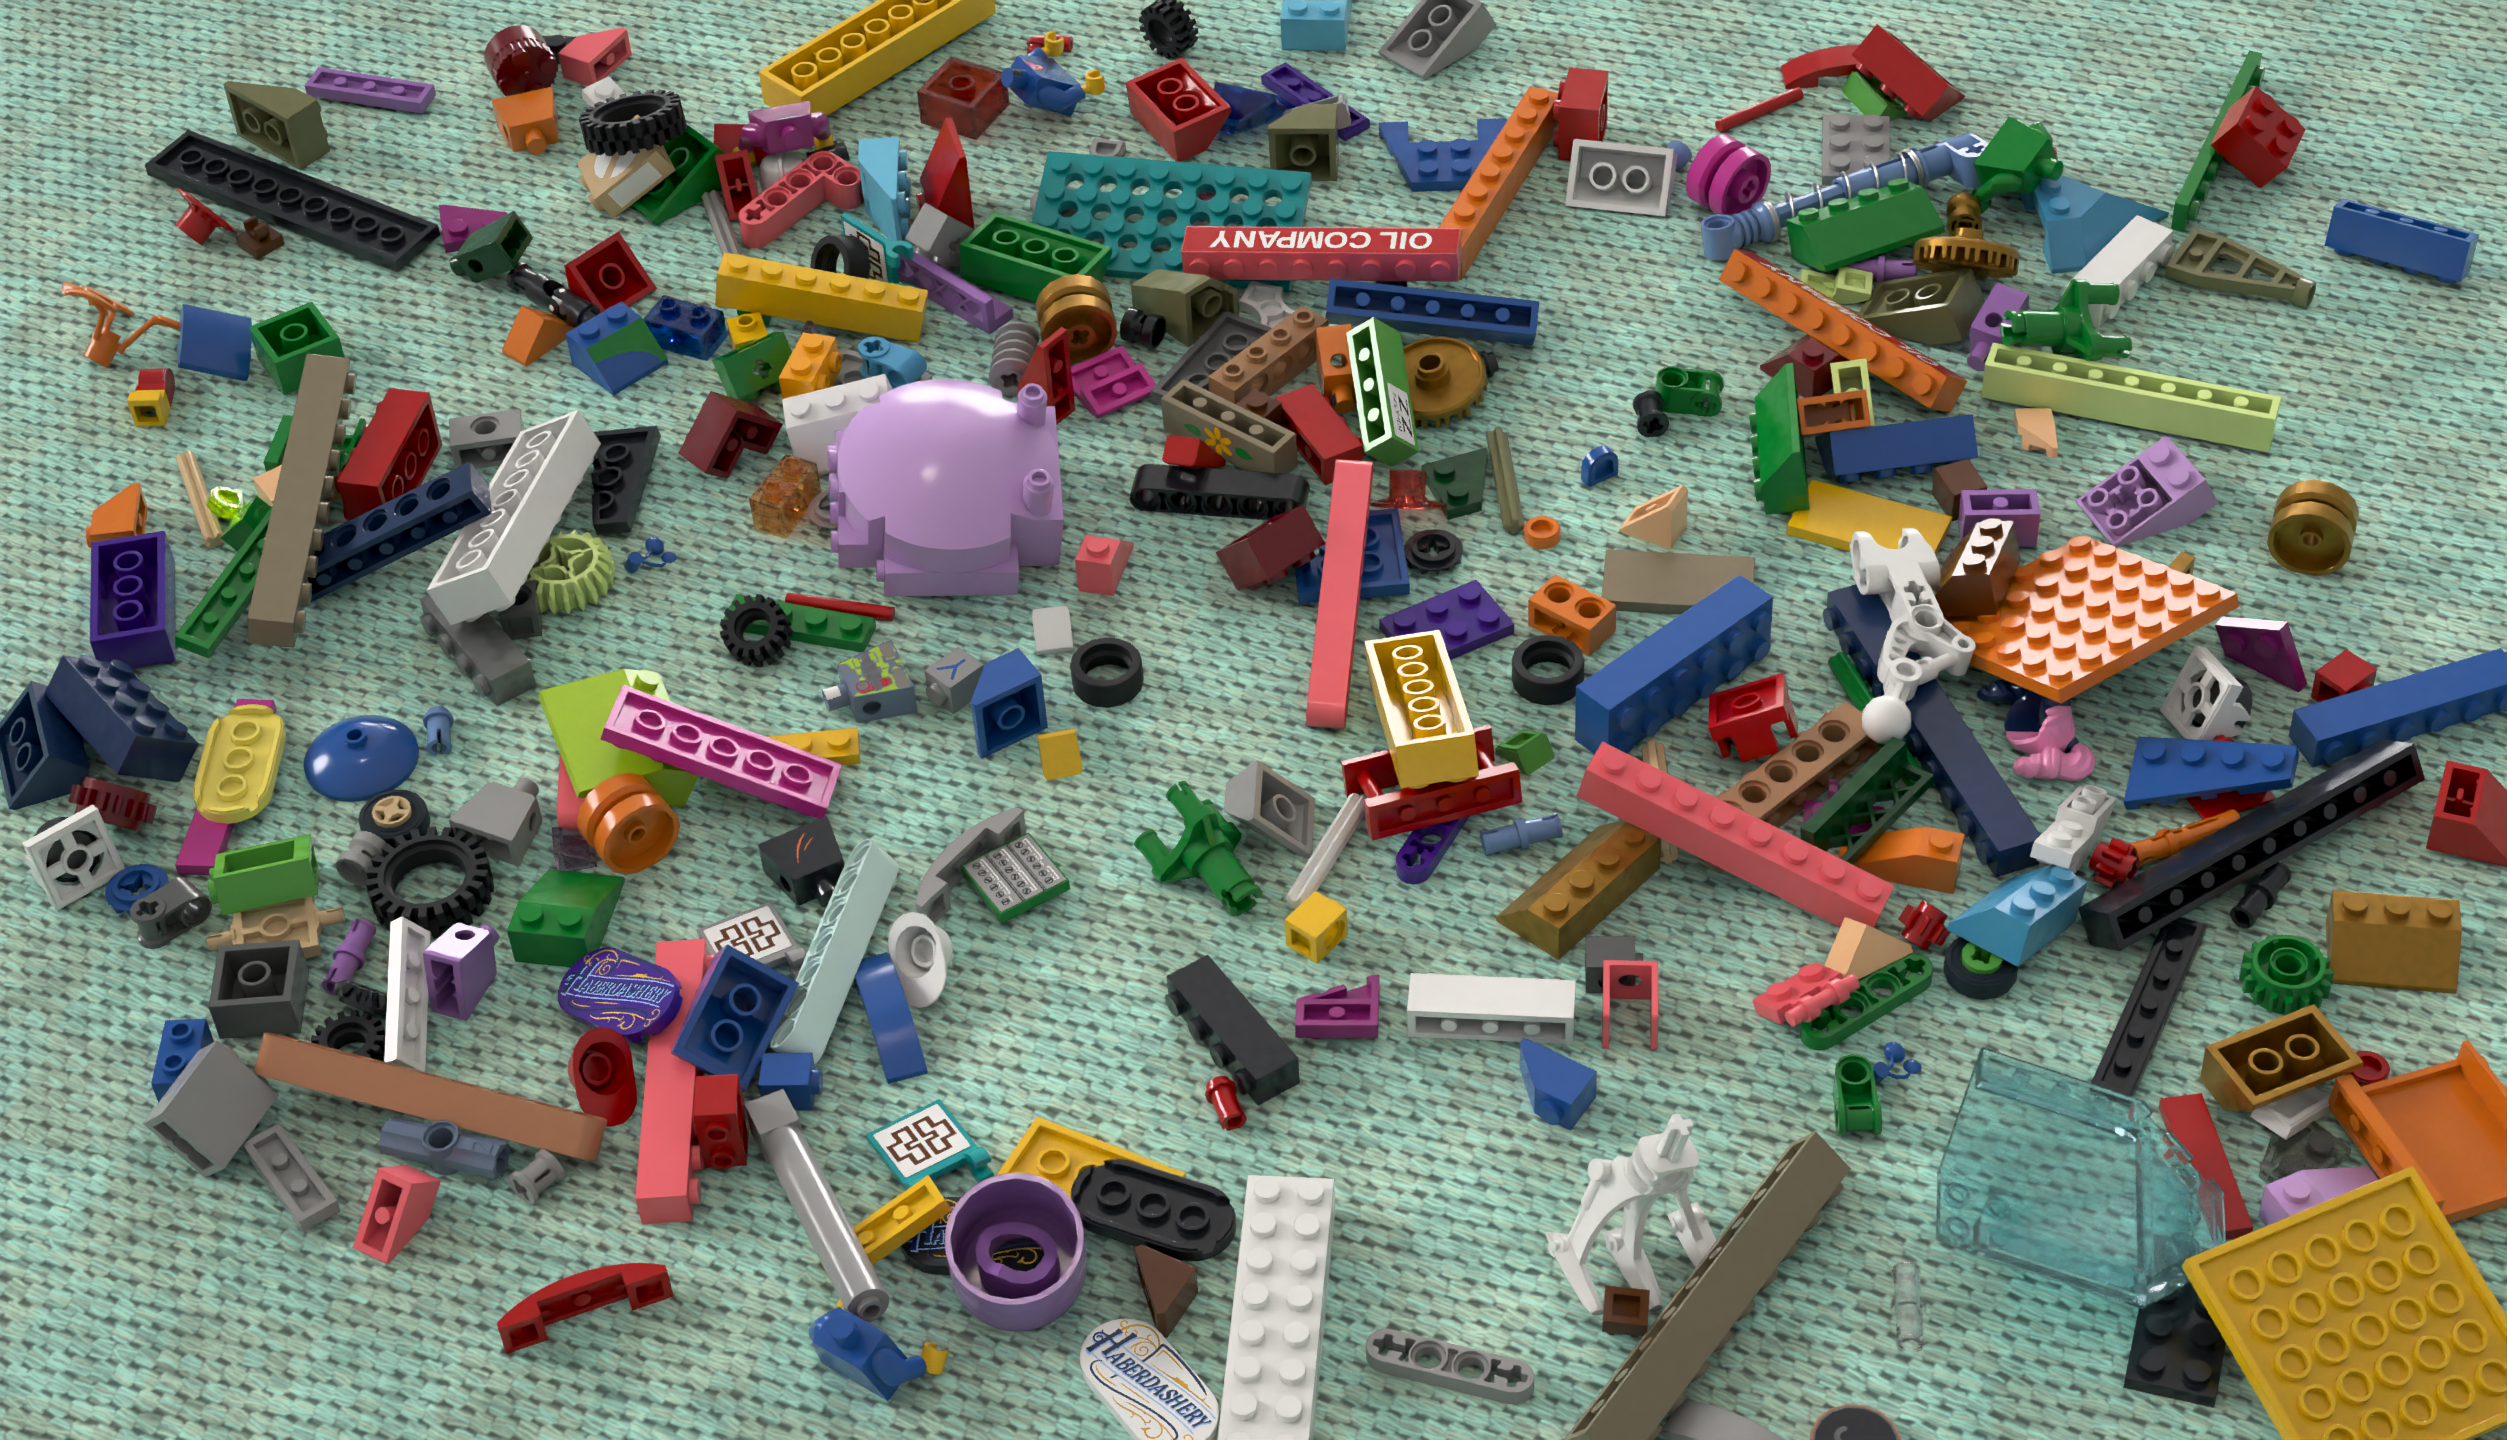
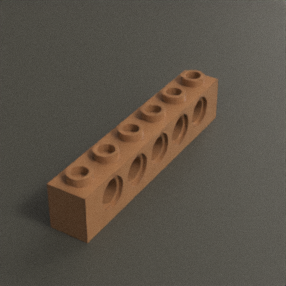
[1694,702,1879,873]

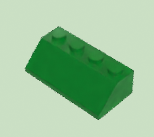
[1786,178,1945,272]
[959,212,1112,303]
[1749,363,1810,515]

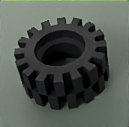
[1139,0,1198,59]
[720,594,793,667]
[311,1010,386,1061]

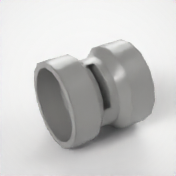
[336,831,386,886]

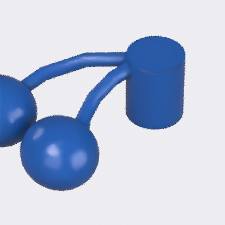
[624,537,677,573]
[1873,1042,1922,1085]

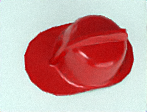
[567,1027,637,1127]

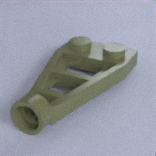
[2165,228,2316,309]

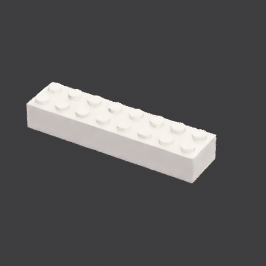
[426,410,601,625]
[1217,1175,1335,1440]

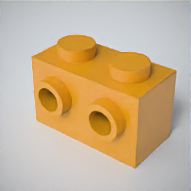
[779,333,843,399]

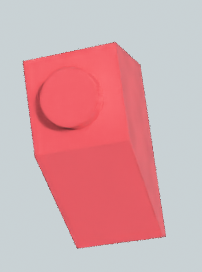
[558,28,632,86]
[1075,535,1134,596]
[353,1165,441,1264]

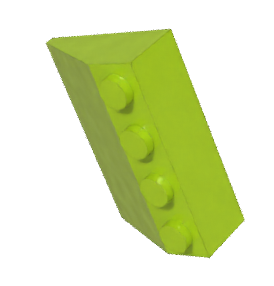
[538,669,699,807]

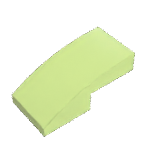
[1799,266,1873,304]

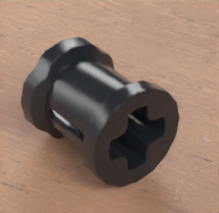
[1632,390,1669,437]

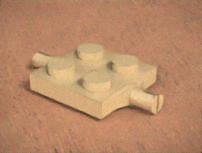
[206,896,346,959]

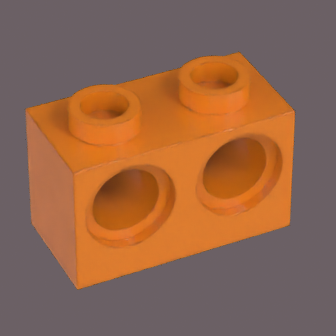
[1528,575,1616,657]

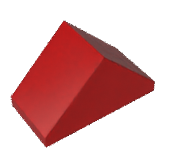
[715,149,758,221]

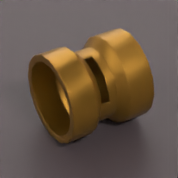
[1946,193,1982,236]

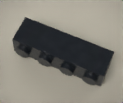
[1165,955,1300,1106]

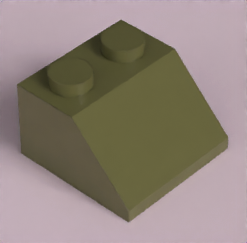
[1268,104,1339,181]

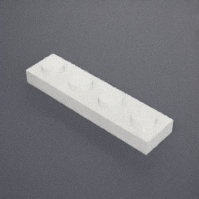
[384,916,431,1072]

